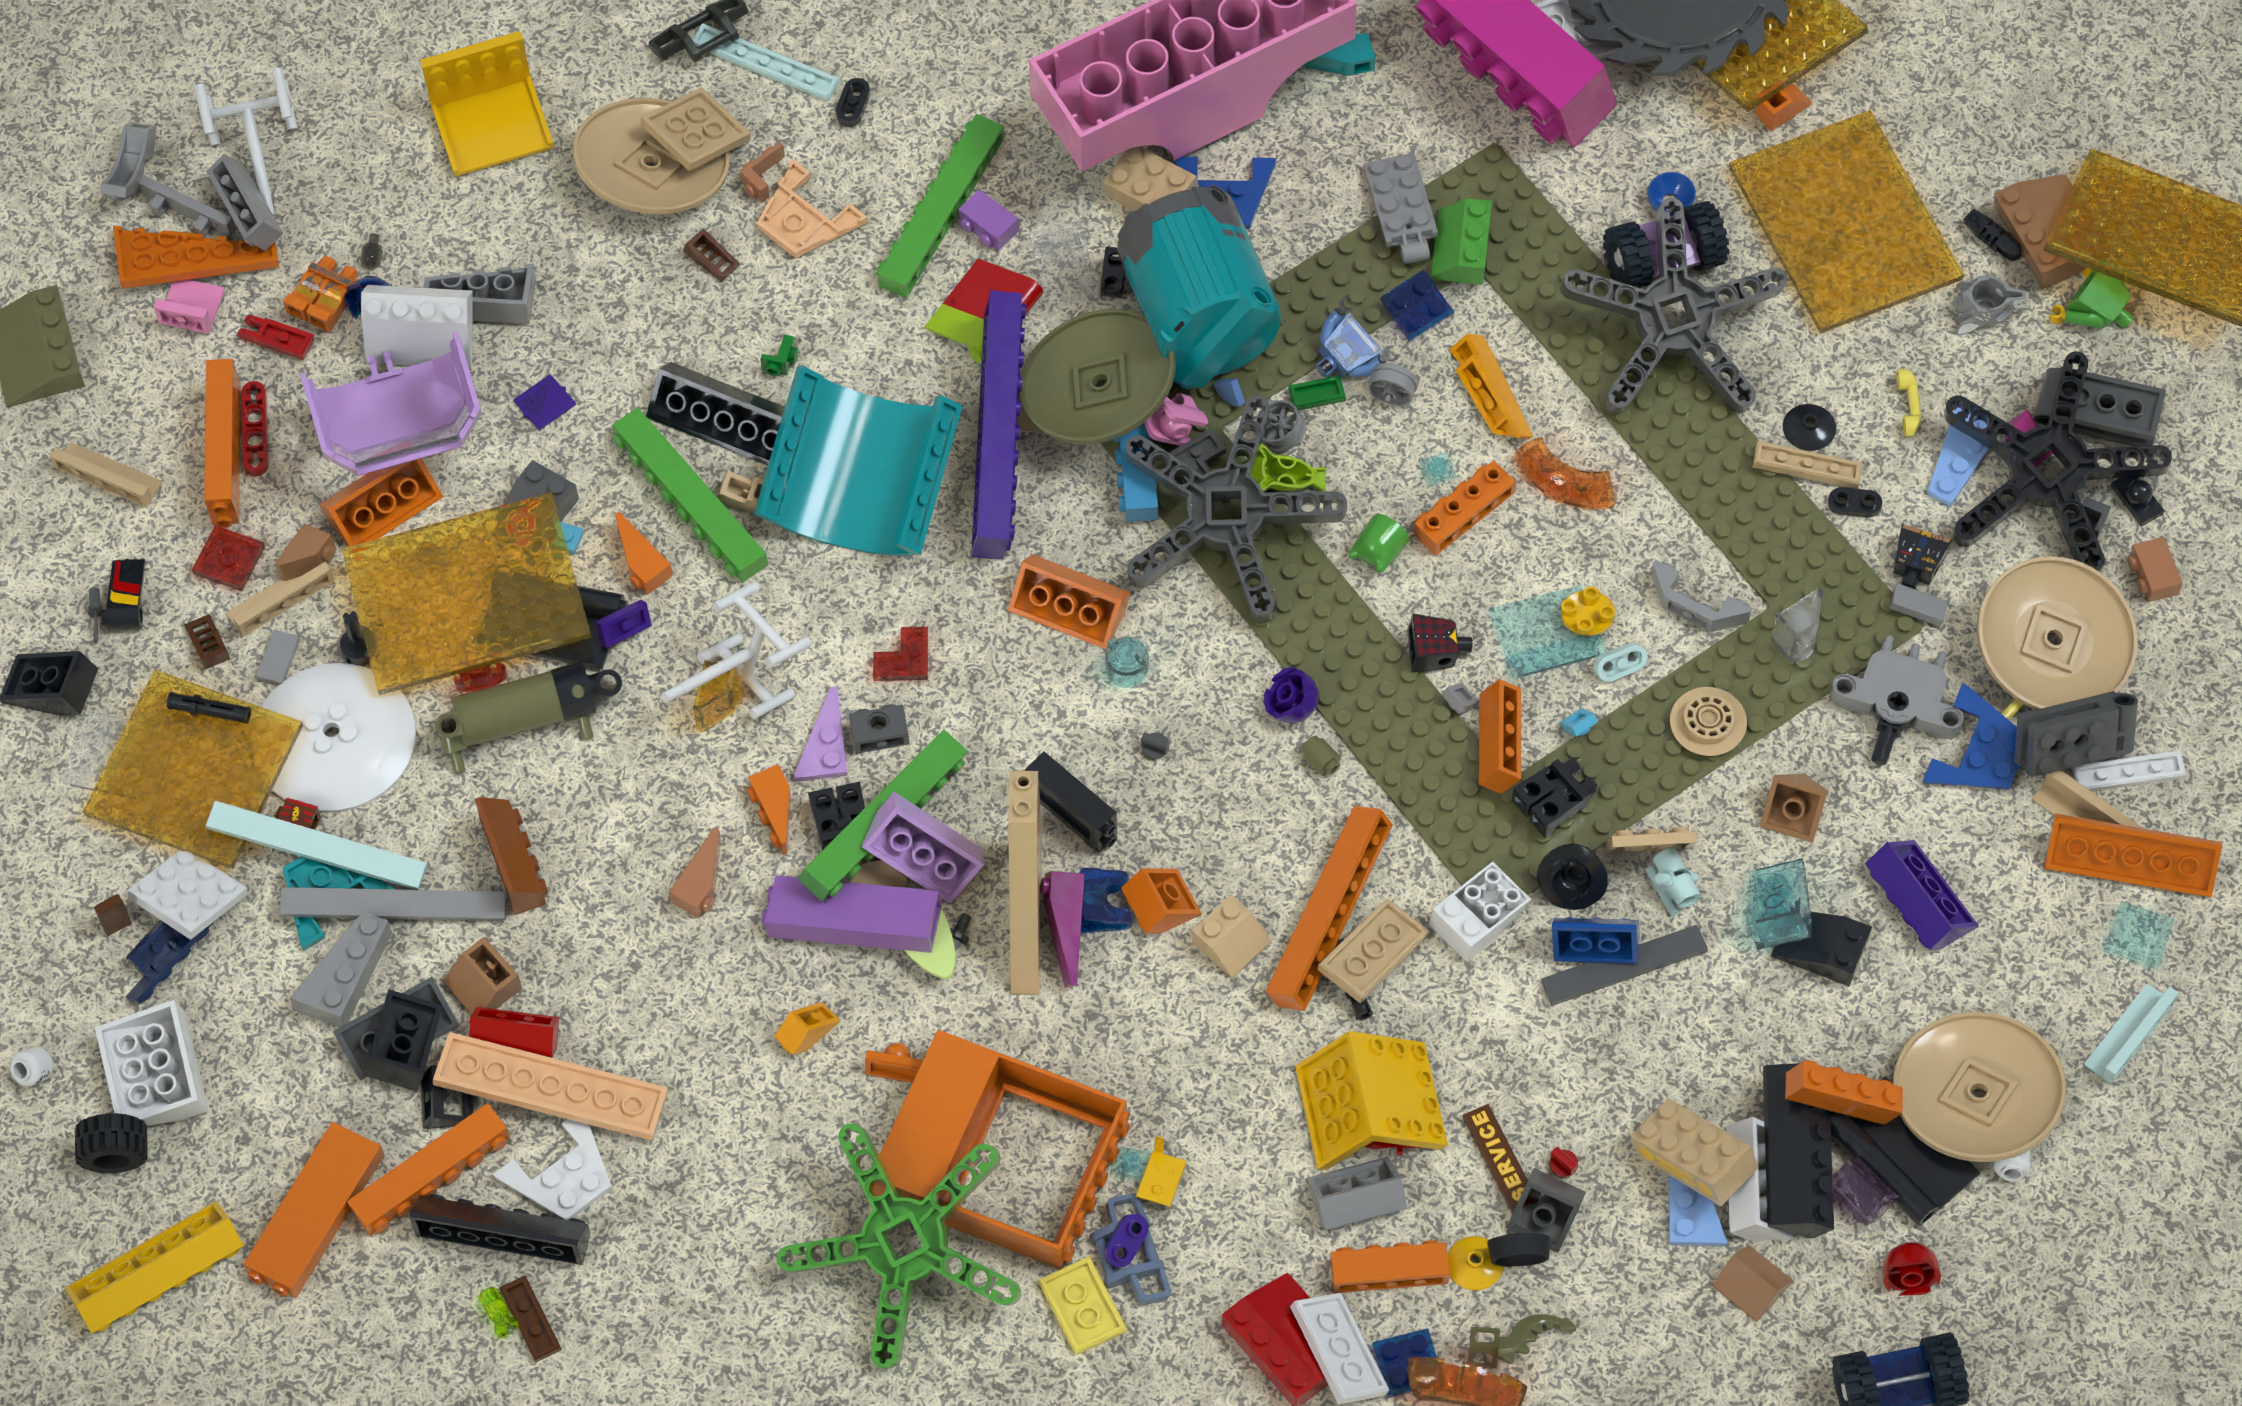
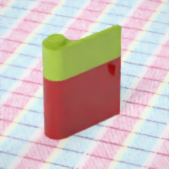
[924,258,1044,364]

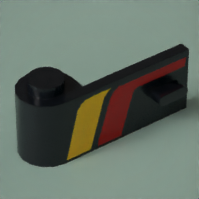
[101,558,145,630]

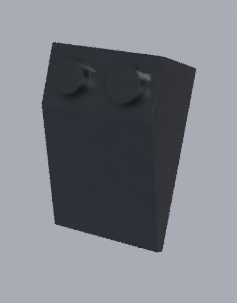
[0,651,99,716]
[1771,908,1872,987]
[363,989,443,1091]

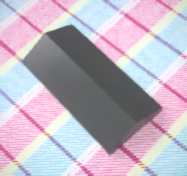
[333,977,459,1081]

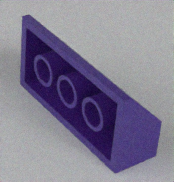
[1865,840,1979,950]

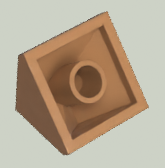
[1759,774,1828,842]

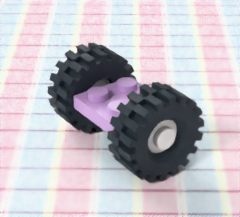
[1603,201,1729,288]

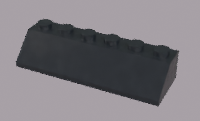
[646,362,785,465]
[1763,1063,1834,1238]
[409,1194,591,1265]

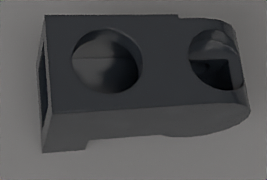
[1100,246,1126,299]

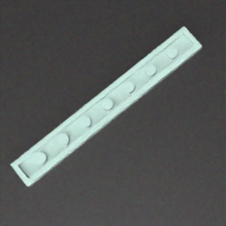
[206,801,427,890]

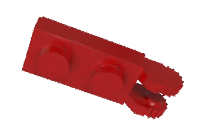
[237,315,315,361]

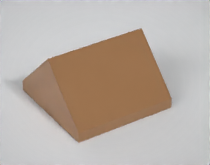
[1712,1245,1794,1322]

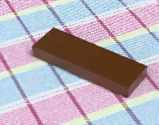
[499,1275,562,1363]

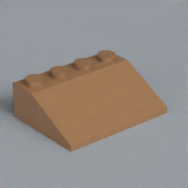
[1994,174,2114,289]

